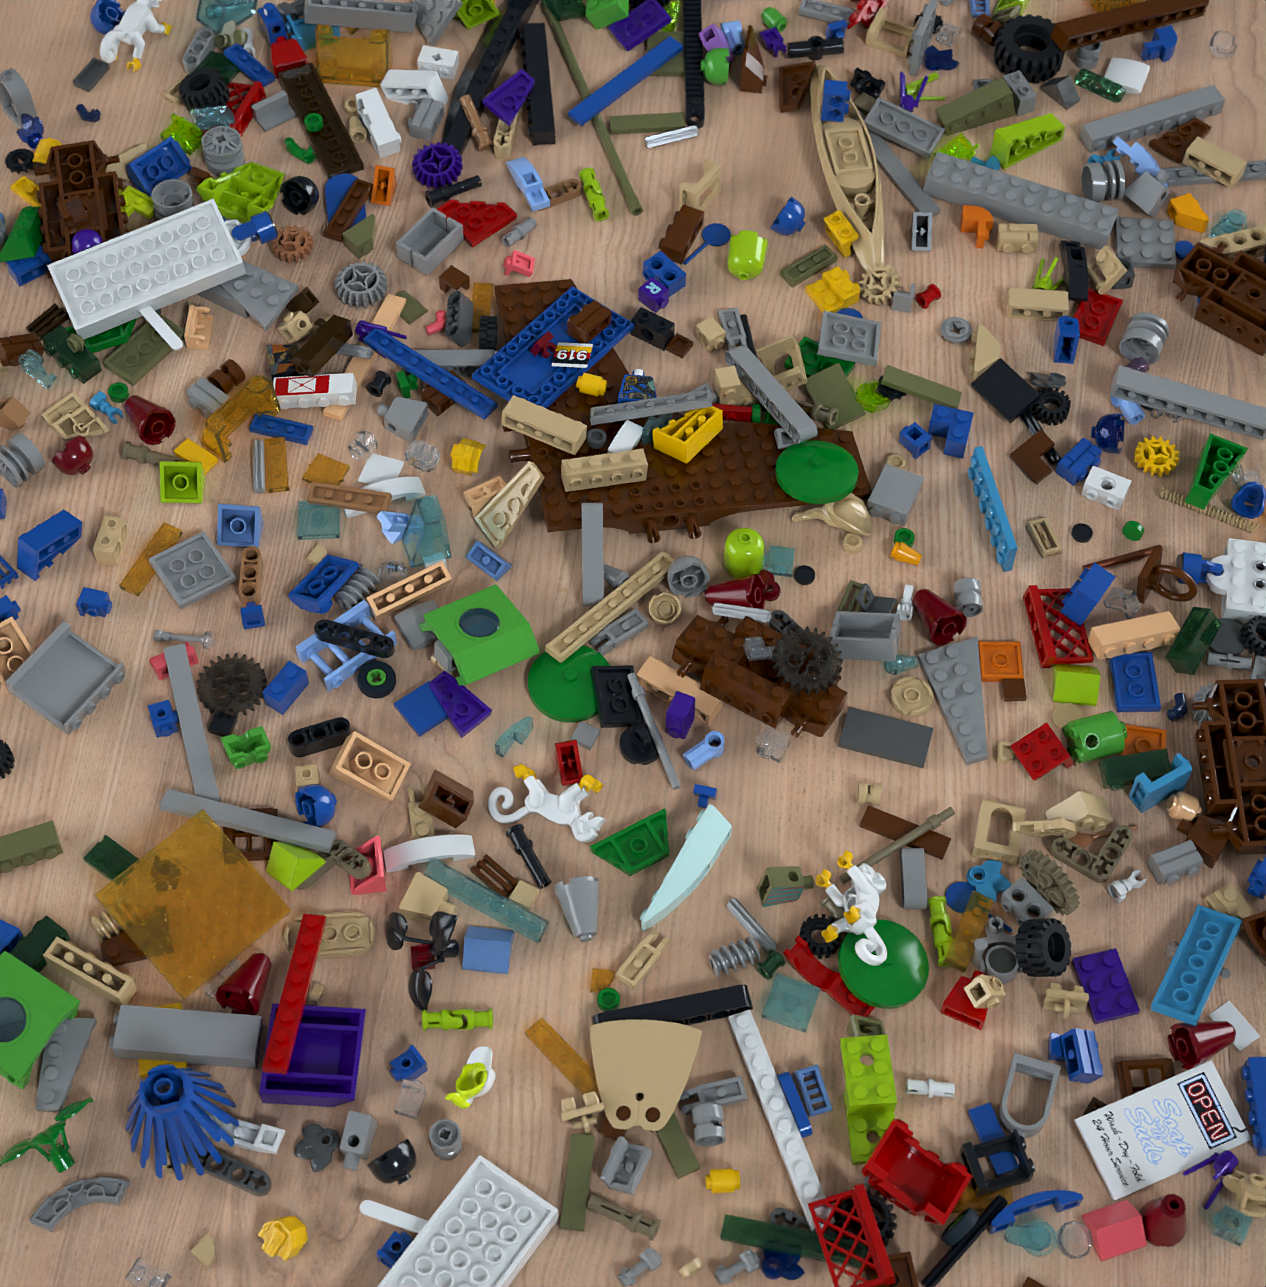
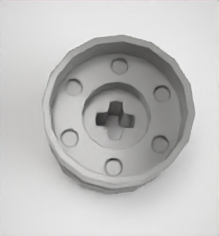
[201,126,245,177]
[1081,160,1125,202]
[151,179,194,221]
[1119,312,1170,366]
[0,432,46,487]

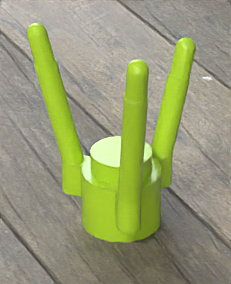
[905,72,945,101]
[1032,257,1064,291]

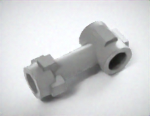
[617,1247,662,1287]
[714,1249,760,1285]

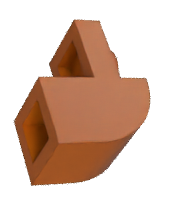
[960,205,994,248]

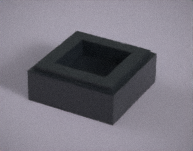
[208,711,238,737]

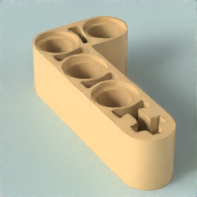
[486,92,522,160]

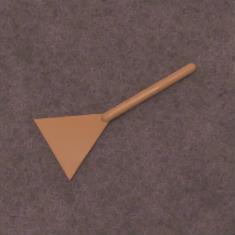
[1068,825,1138,855]

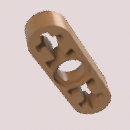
[537,179,582,211]

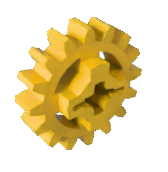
[1134,436,1179,477]

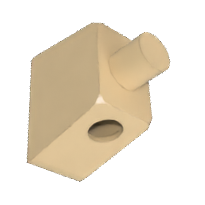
[399,872,457,924]

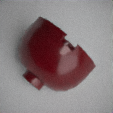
[52,436,94,475]

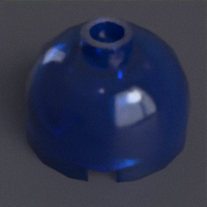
[1091,413,1125,454]

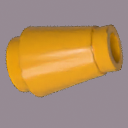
[890,541,922,566]

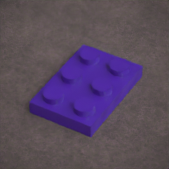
[608,0,672,52]
[1071,948,1140,1024]

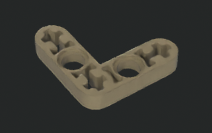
[1050,825,1133,883]
[296,840,372,890]

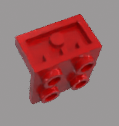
[1011,722,1074,781]

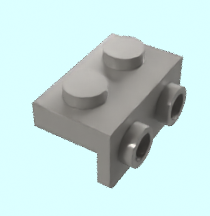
[601,1136,652,1195]

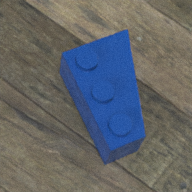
[17,510,82,581]

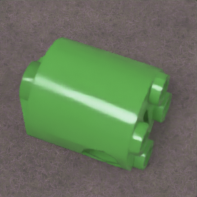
[1062,711,1127,764]

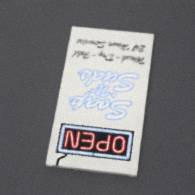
[1074,1060,1252,1201]

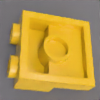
[805,266,861,313]

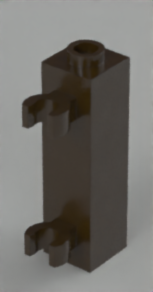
[287,315,353,378]

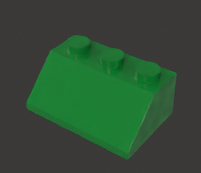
[0,206,43,262]

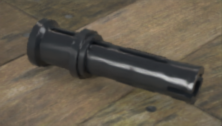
[424,175,482,208]
[505,824,552,889]

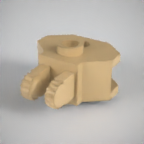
[1222,1170,1266,1217]

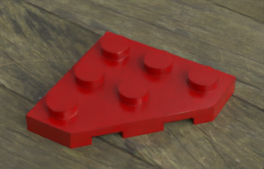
[437,200,517,247]

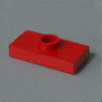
[712,403,752,422]

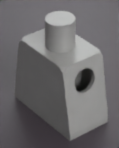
[1124,169,1171,218]
[377,397,429,443]
[340,1110,378,1171]

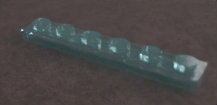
[424,858,549,943]

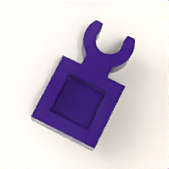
[759,27,786,57]

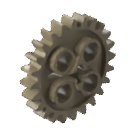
[1019,849,1080,916]

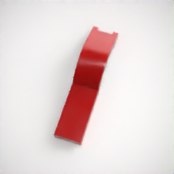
[783,935,875,1017]

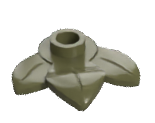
[215,20,248,51]

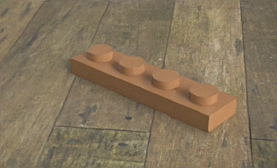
[307,482,392,514]

